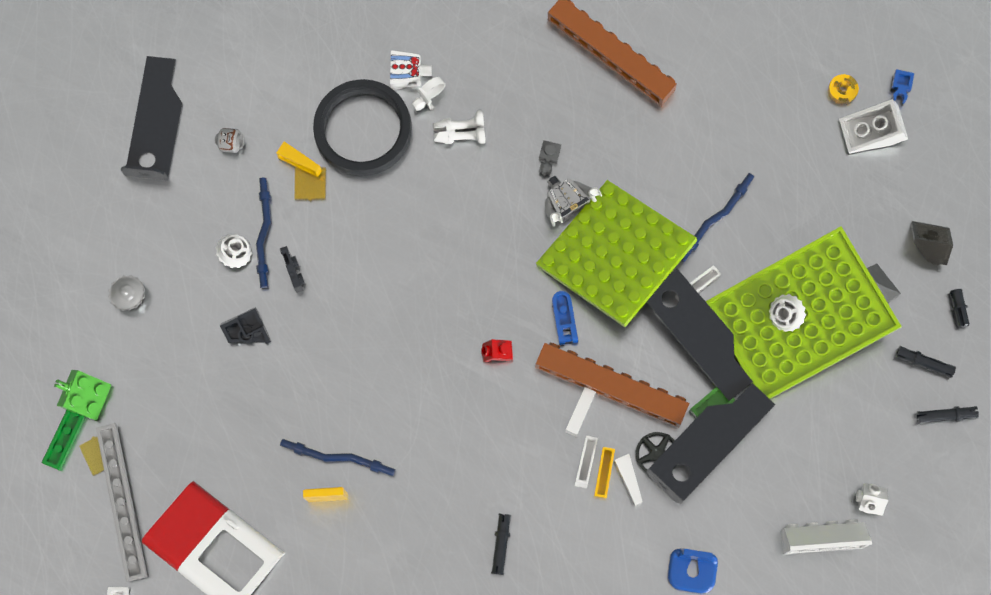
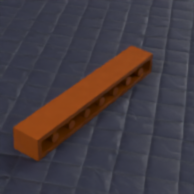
[547,0,677,107]
[535,342,690,428]

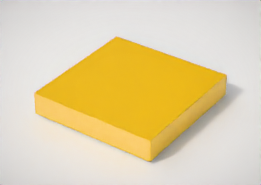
[303,487,348,502]

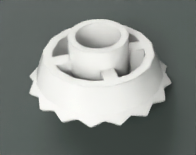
[215,234,252,268]
[769,294,806,332]

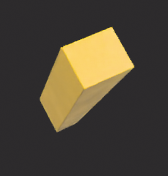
[276,141,322,177]
[594,447,615,498]

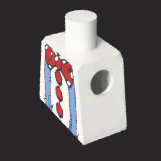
[390,51,432,90]

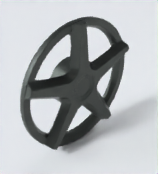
[636,432,677,473]

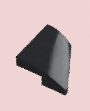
[220,307,271,344]

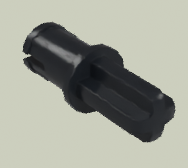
[950,289,970,328]

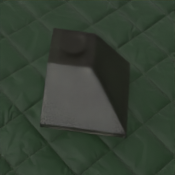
[911,221,953,265]

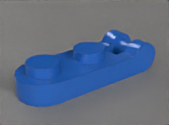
[552,291,578,345]

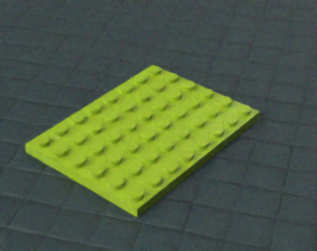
[706,226,902,399]

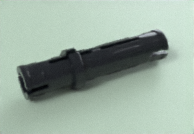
[895,346,956,378]
[916,406,979,424]
[491,513,511,575]

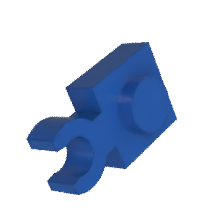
[891,69,914,104]

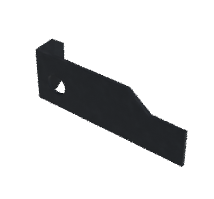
[121,56,183,181]
[646,269,753,401]
[647,383,776,504]

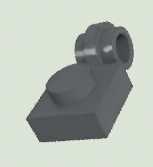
[539,140,562,176]

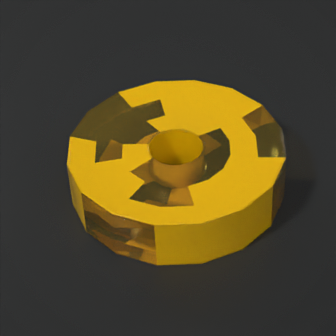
[828,74,859,104]

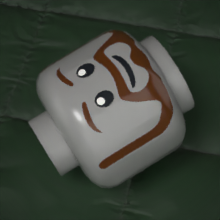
[215,128,244,153]

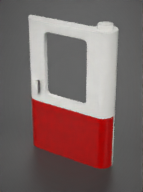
[141,481,285,595]

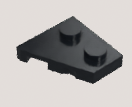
[279,246,305,293]

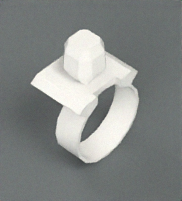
[412,77,445,111]

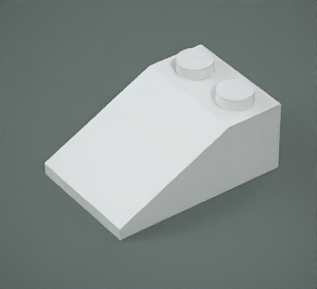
[839,99,908,153]

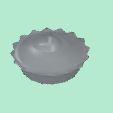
[108,275,145,311]

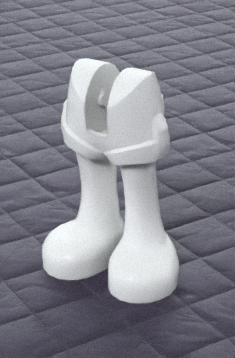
[433,110,486,144]

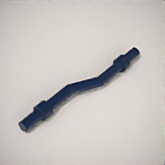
[681,173,754,262]
[256,177,271,288]
[280,439,396,476]

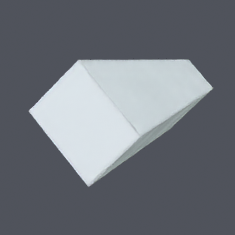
[675,265,721,301]
[565,387,596,437]
[575,435,598,489]
[614,454,643,506]

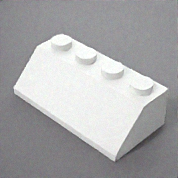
[781,519,872,554]

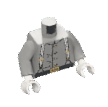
[545,176,602,227]

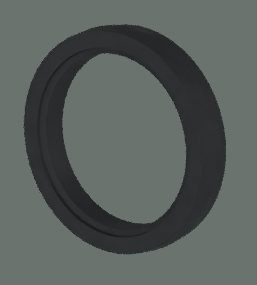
[313,79,412,176]

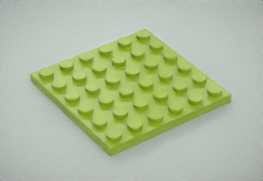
[536,180,697,327]

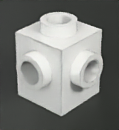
[856,483,888,516]

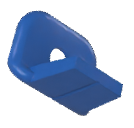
[668,548,718,594]

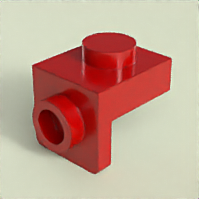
[481,339,513,362]

